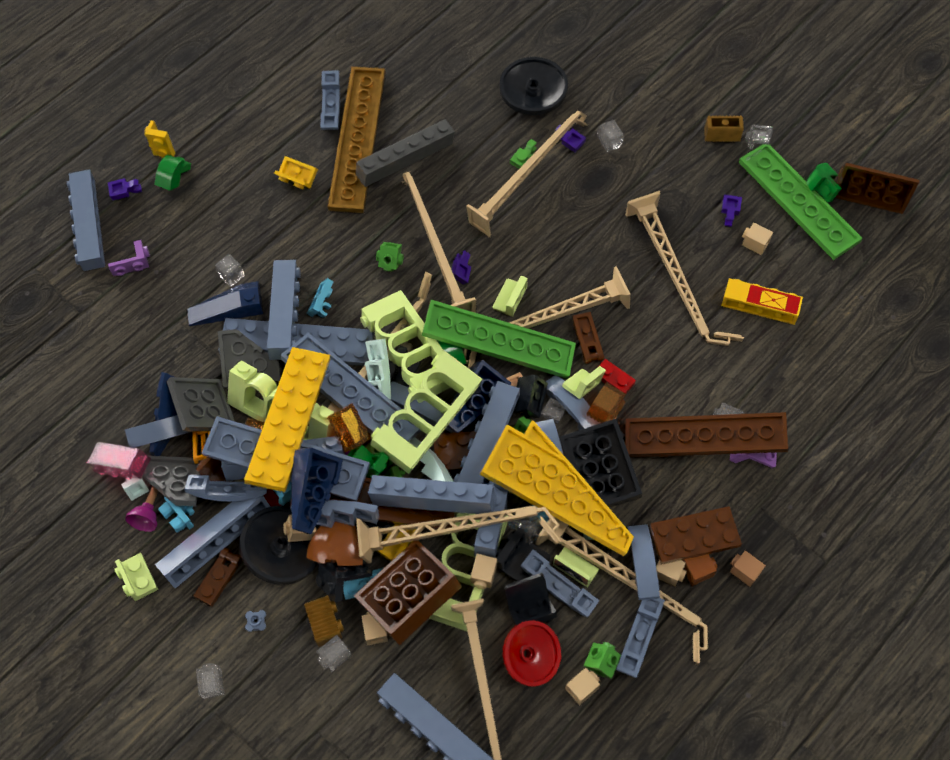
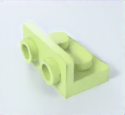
[115,553,158,601]

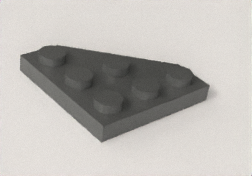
[218,329,281,388]
[140,456,201,506]

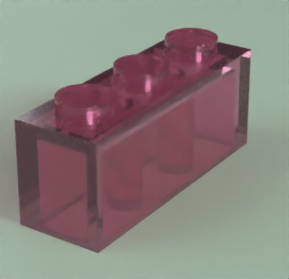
[87,442,151,480]

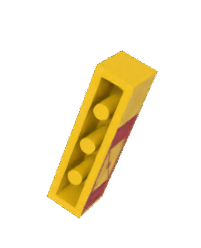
[721,278,803,325]

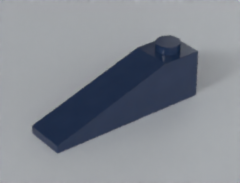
[187,281,263,326]
[448,360,511,433]
[149,372,177,456]
[292,447,343,535]

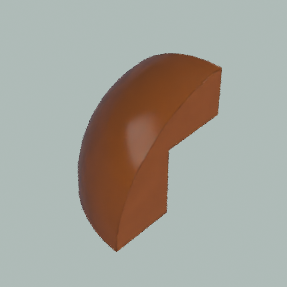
[307,521,363,566]

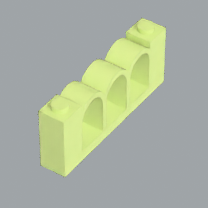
[360,290,451,403]
[371,351,482,474]
[227,360,339,440]
[429,512,508,631]

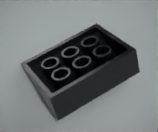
[559,419,642,507]

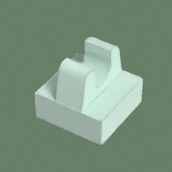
[121,473,149,501]

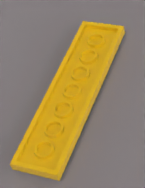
[244,347,330,492]

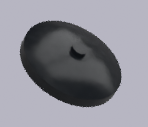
[500,57,568,115]
[239,506,318,585]

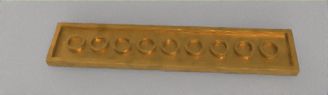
[328,67,385,213]

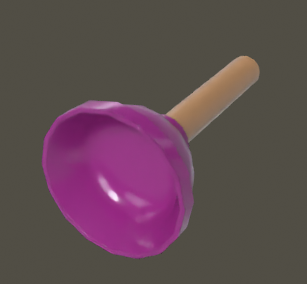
[125,486,159,532]

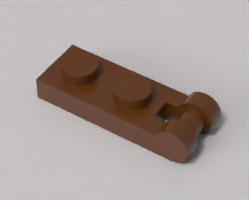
[572,312,604,364]
[193,547,242,607]

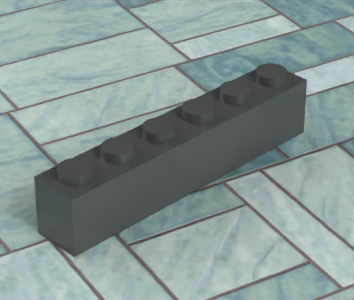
[356,119,455,187]

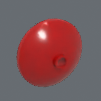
[503,621,561,686]

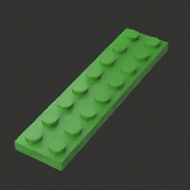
[739,142,863,260]
[421,300,576,379]

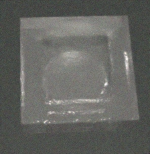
[541,398,566,425]

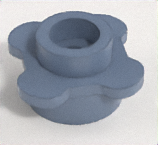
[245,610,266,632]

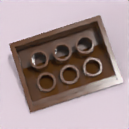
[835,163,920,214]
[354,540,462,645]

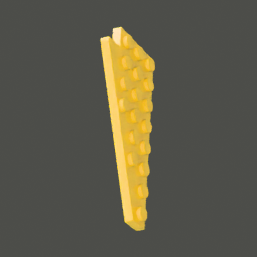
[479,420,634,556]

